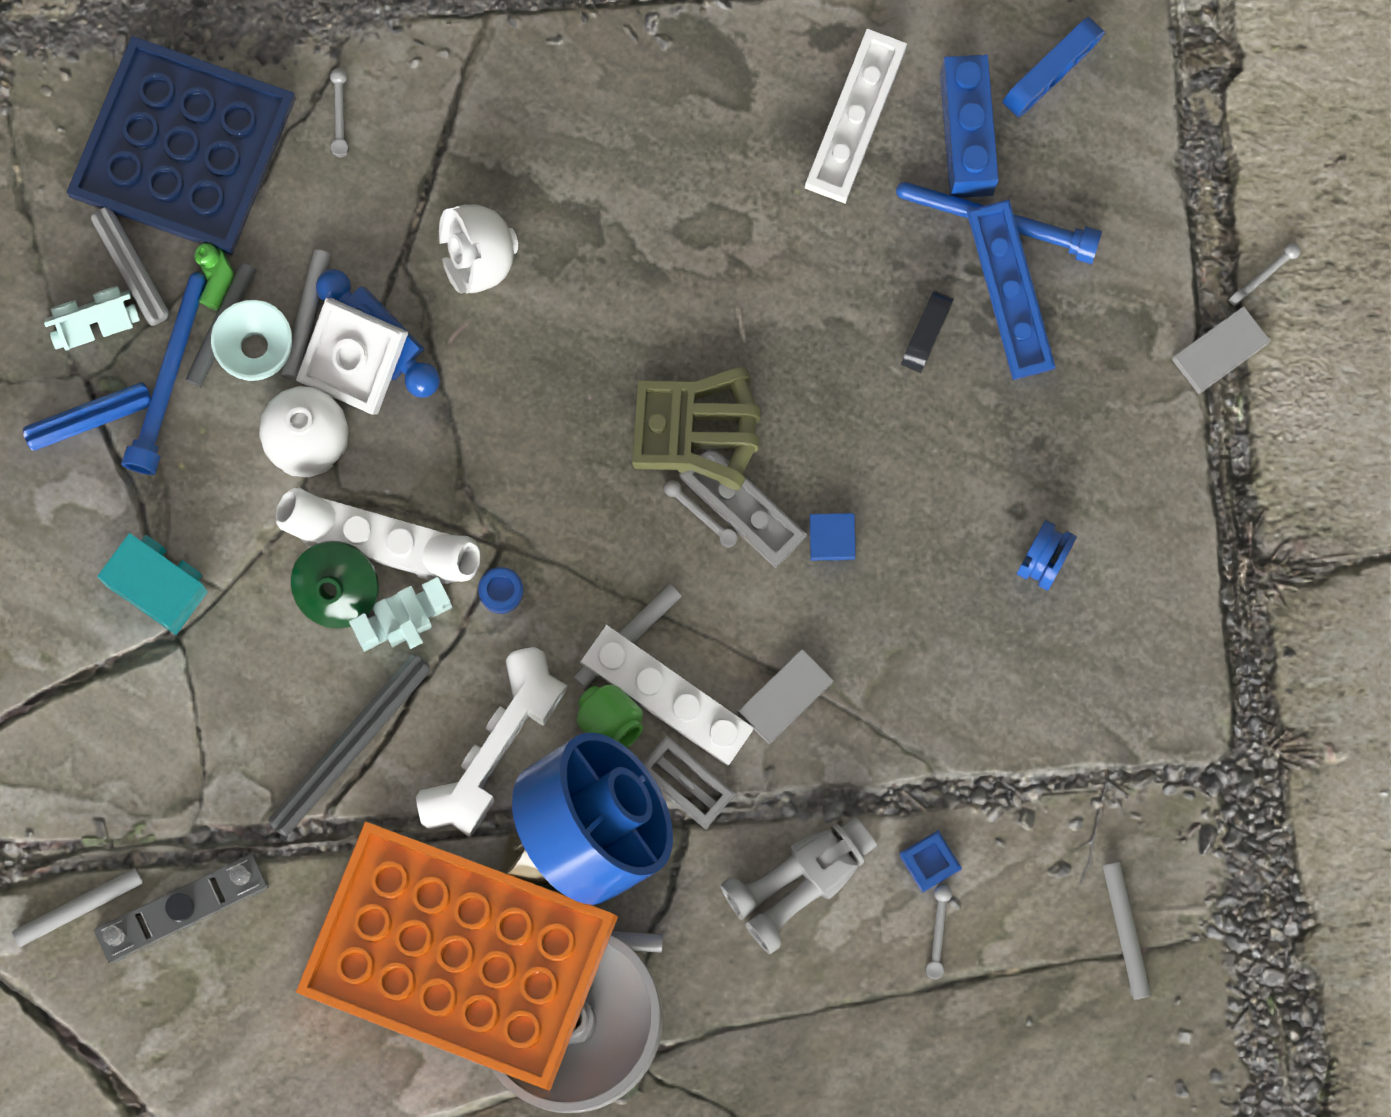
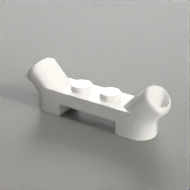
[276,488,481,584]
[416,647,568,837]

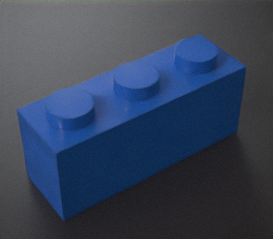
[940,54,998,198]

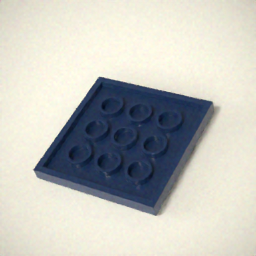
[67,36,296,255]

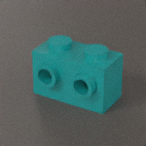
[97,533,208,635]

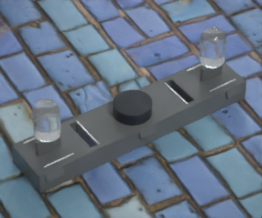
[94,854,269,964]

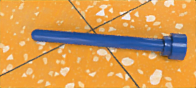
[896,182,1102,265]
[121,272,206,475]

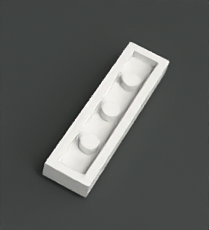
[805,29,907,204]
[580,625,754,766]

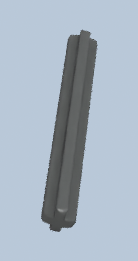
[268,654,430,836]

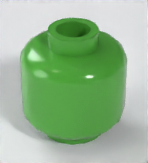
[576,684,643,748]

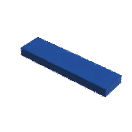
[967,199,1056,381]

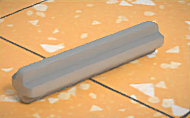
[91,207,170,326]

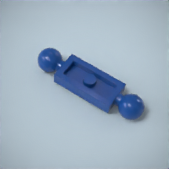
[316,269,440,398]

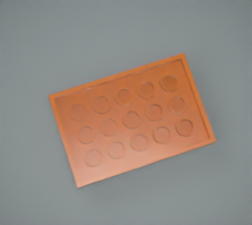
[296,821,618,1091]

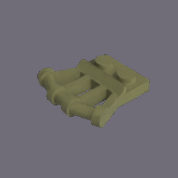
[632,367,761,490]

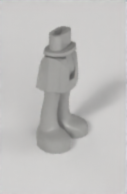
[720,817,877,954]

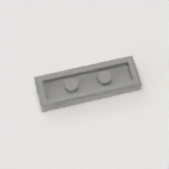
[680,449,807,569]

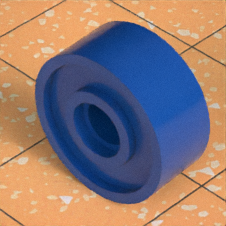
[512,732,673,905]

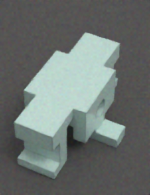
[349,577,452,652]

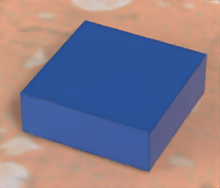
[809,513,855,561]
[899,830,962,893]

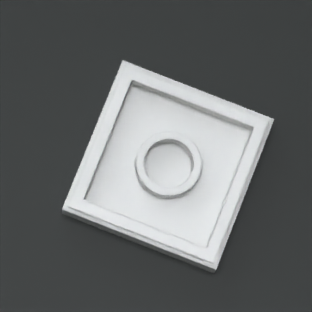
[296,298,408,415]

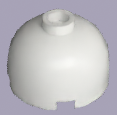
[439,204,518,294]
[259,386,349,477]

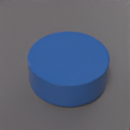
[478,567,524,614]

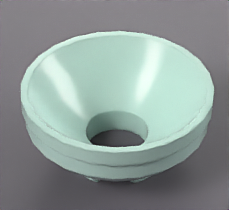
[211,300,293,381]

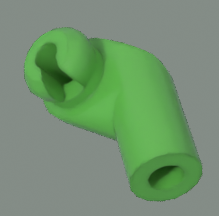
[194,243,234,311]

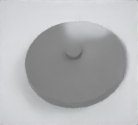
[491,936,663,1113]

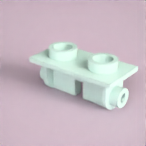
[44,286,140,351]

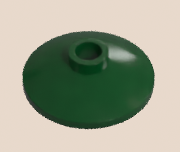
[291,541,379,629]

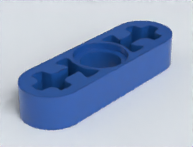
[1002,17,1105,118]

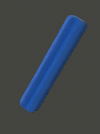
[23,382,151,450]

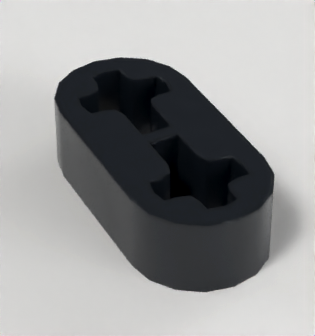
[901,290,954,374]

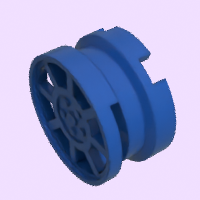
[1016,519,1077,591]

